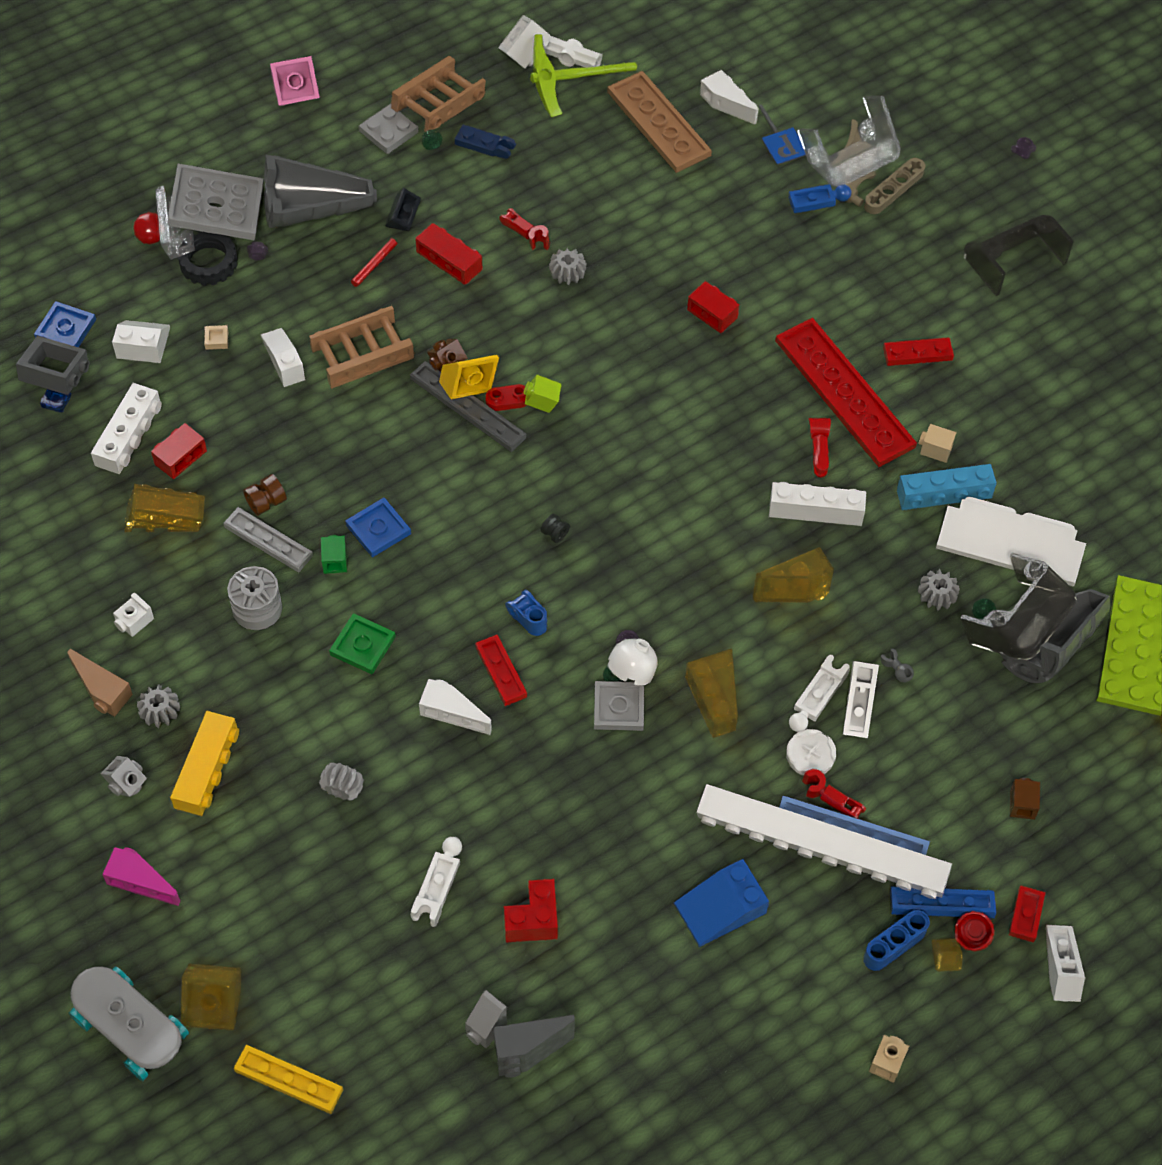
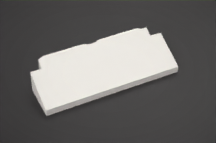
[936,497,1086,586]

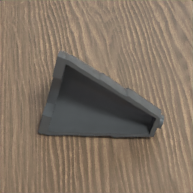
[264,155,377,228]
[985,589,1110,683]

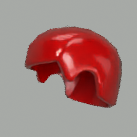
[133,212,166,245]
[955,911,995,952]

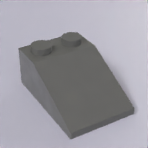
[493,1015,575,1078]

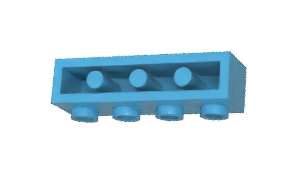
[897,464,997,510]

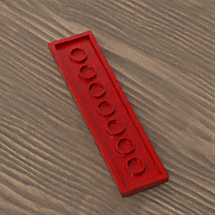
[775,318,917,467]

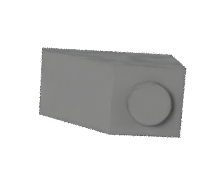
[465,990,507,1048]

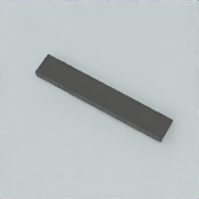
[410,361,526,452]

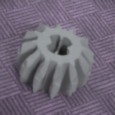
[549,248,586,286]
[918,569,960,611]
[137,684,180,728]
[319,763,364,800]

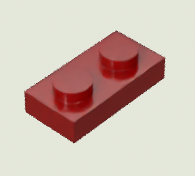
[1009,885,1046,942]

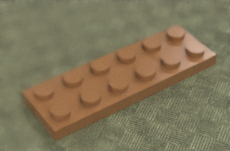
[608,71,712,173]

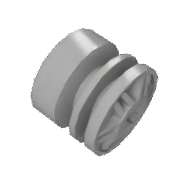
[227,566,283,630]

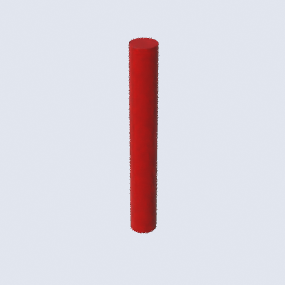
[351,238,397,287]

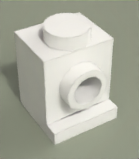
[113,593,154,637]

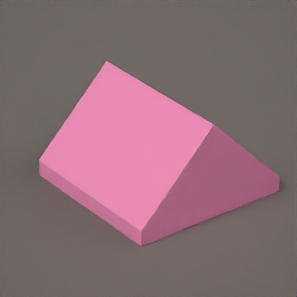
[270,56,320,106]

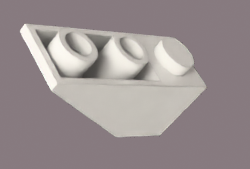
[700,70,758,124]

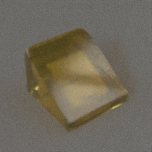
[932,939,963,971]

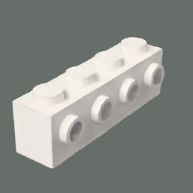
[91,383,162,474]
[769,482,866,526]

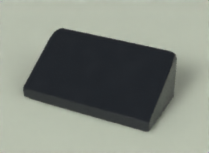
[385,187,421,231]

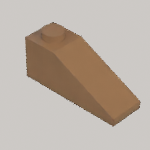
[67,649,133,717]

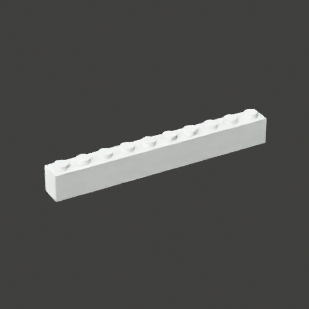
[697,784,952,899]

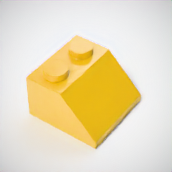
[439,355,499,399]

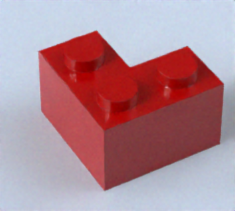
[504,879,558,942]

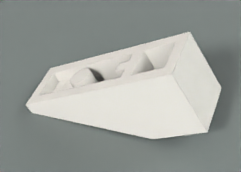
[261,328,305,387]
[843,661,879,738]
[419,679,492,735]
[1046,925,1085,1002]

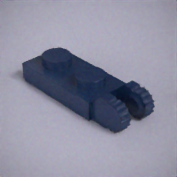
[454,125,516,159]

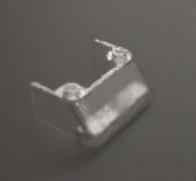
[797,96,901,187]

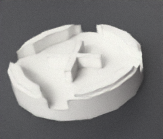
[786,729,836,776]

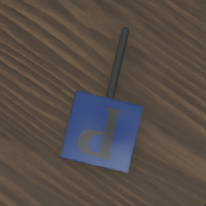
[759,105,809,165]

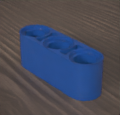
[863,910,930,971]

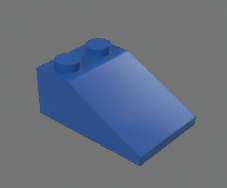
[674,859,769,947]

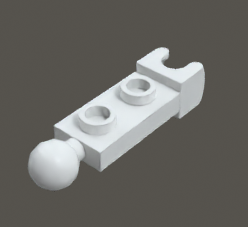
[789,655,850,732]
[411,837,462,927]

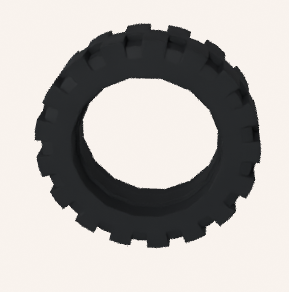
[178,231,238,286]

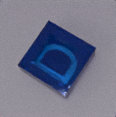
[40,389,72,413]

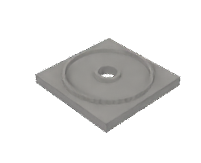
[167,164,263,240]

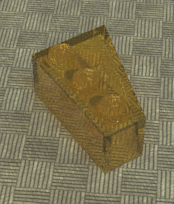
[124,484,205,532]
[685,648,738,738]

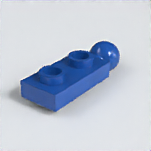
[788,184,852,213]

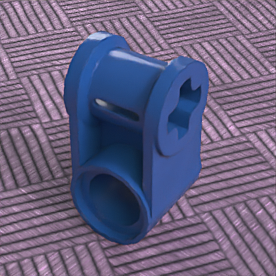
[505,589,548,636]

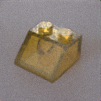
[181,964,241,1030]

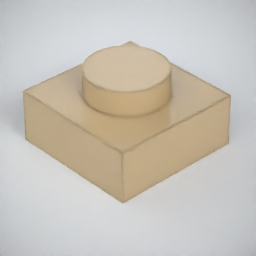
[205,325,228,350]

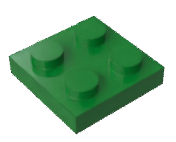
[329,613,396,674]

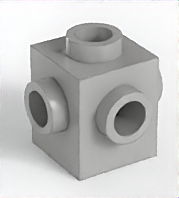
[101,756,147,797]

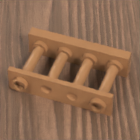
[391,56,486,133]
[309,306,414,389]

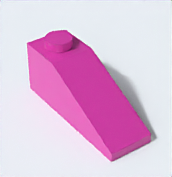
[102,847,180,906]

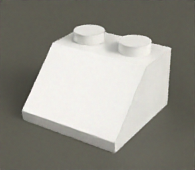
[498,15,551,69]
[112,320,170,363]

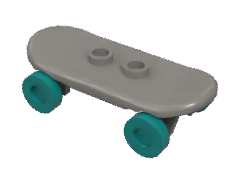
[68,966,189,1081]

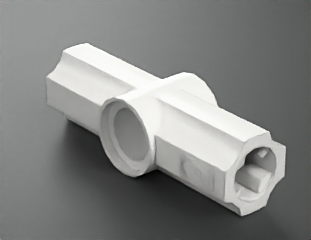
[544,36,602,68]

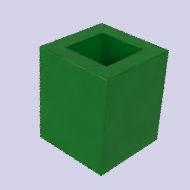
[321,535,347,574]

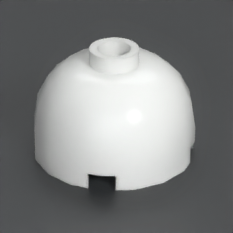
[608,639,658,685]

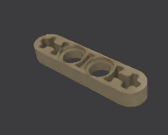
[864,158,925,214]

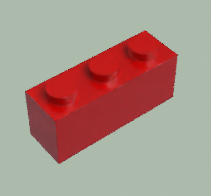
[415,223,482,285]

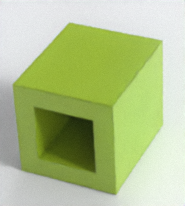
[524,375,561,413]

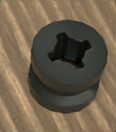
[541,513,570,543]

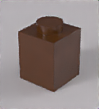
[1010,778,1040,820]

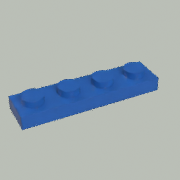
[890,887,996,918]

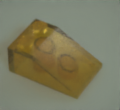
[753,547,834,603]

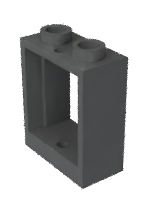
[16,336,90,395]

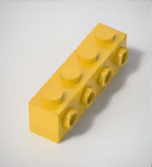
[170,711,239,816]

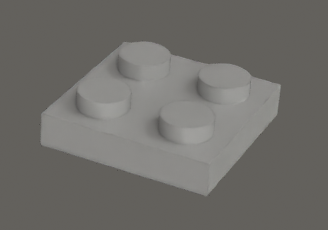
[359,104,418,154]
[594,681,644,731]

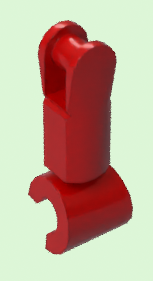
[499,208,550,250]
[808,418,831,478]
[802,769,866,819]

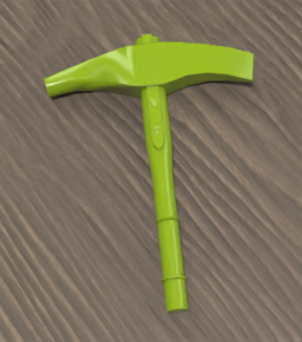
[530,34,637,117]

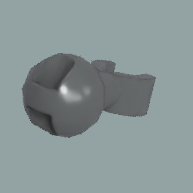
[881,649,914,683]

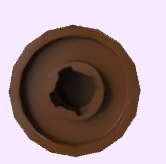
[243,474,287,516]

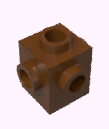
[427,339,468,372]

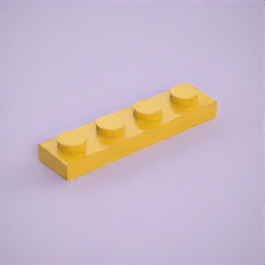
[234,1045,343,1114]

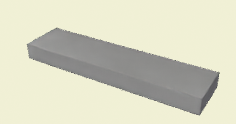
[223,507,313,573]

